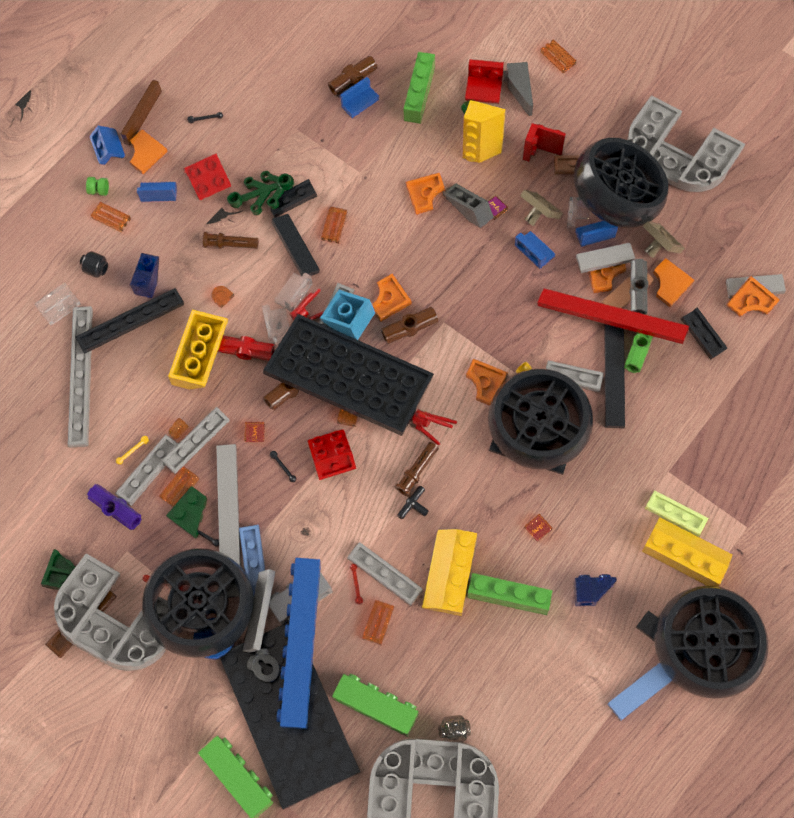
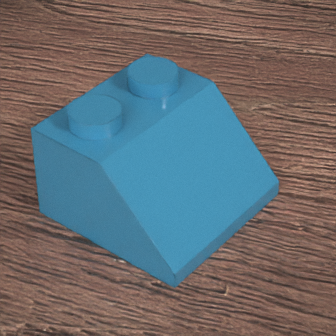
[320,290,375,340]

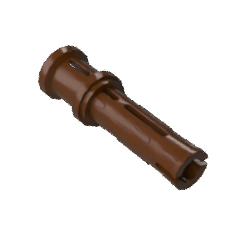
[203,232,259,249]
[394,442,439,497]

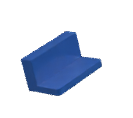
[340,77,379,118]
[89,125,125,165]
[137,182,177,202]
[575,221,618,247]
[515,231,555,269]

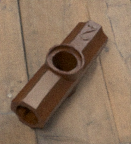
[328,56,378,96]
[381,306,438,344]
[263,382,299,410]

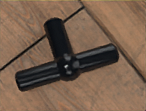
[397,486,429,519]

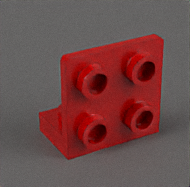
[465,59,504,104]
[523,123,566,162]
[183,153,231,200]
[307,429,356,480]

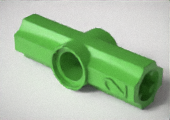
[624,332,653,373]

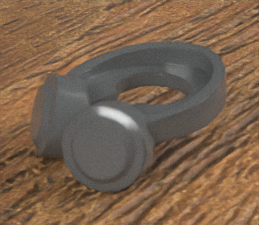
[247,649,279,682]

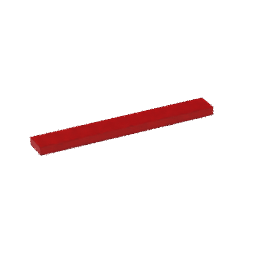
[537,288,689,344]

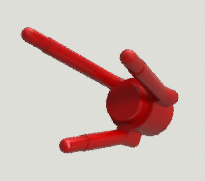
[290,289,325,320]
[412,409,457,445]

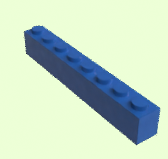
[277,558,321,729]

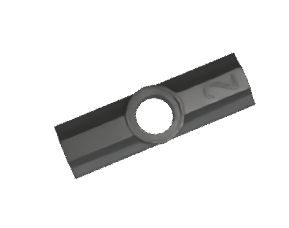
[629,259,649,315]

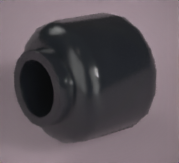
[80,251,109,278]

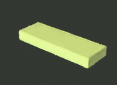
[645,490,709,537]

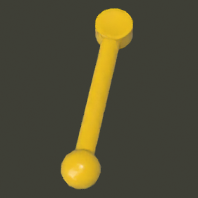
[116,436,149,465]

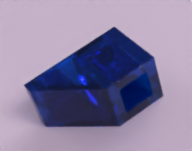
[130,253,159,298]
[573,574,617,606]

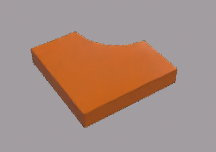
[130,129,168,174]
[406,172,445,215]
[653,258,695,307]
[588,264,626,293]
[372,274,412,322]
[726,276,780,317]
[466,359,508,406]

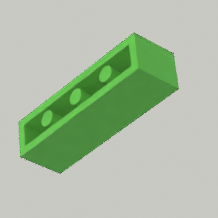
[403,52,435,124]
[468,573,553,615]
[332,674,419,737]
[198,735,274,818]

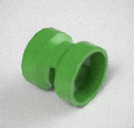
[86,177,109,196]

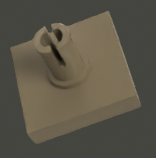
[520,190,563,226]
[643,221,685,258]

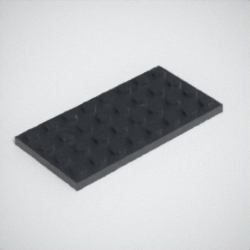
[263,314,434,436]
[220,621,361,810]

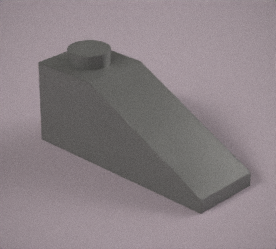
[503,62,533,116]
[443,183,494,228]

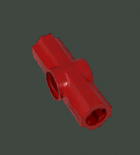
[217,336,275,361]

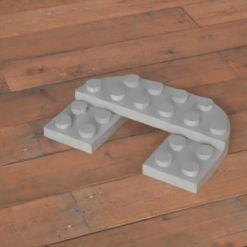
[627,95,745,192]
[54,554,188,671]
[367,739,499,818]

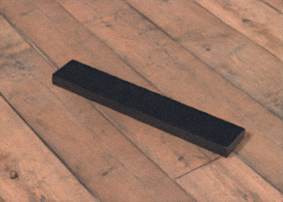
[75,288,184,354]
[604,324,625,429]

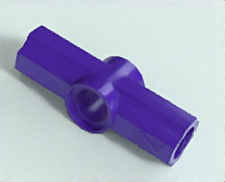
[87,484,142,530]

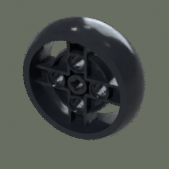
[574,138,669,228]
[488,369,593,470]
[142,548,254,658]
[654,586,769,699]

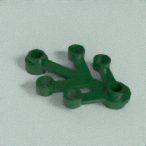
[227,171,294,216]

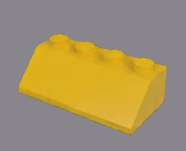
[462,100,506,163]
[168,310,228,390]
[642,517,733,587]
[422,529,477,616]

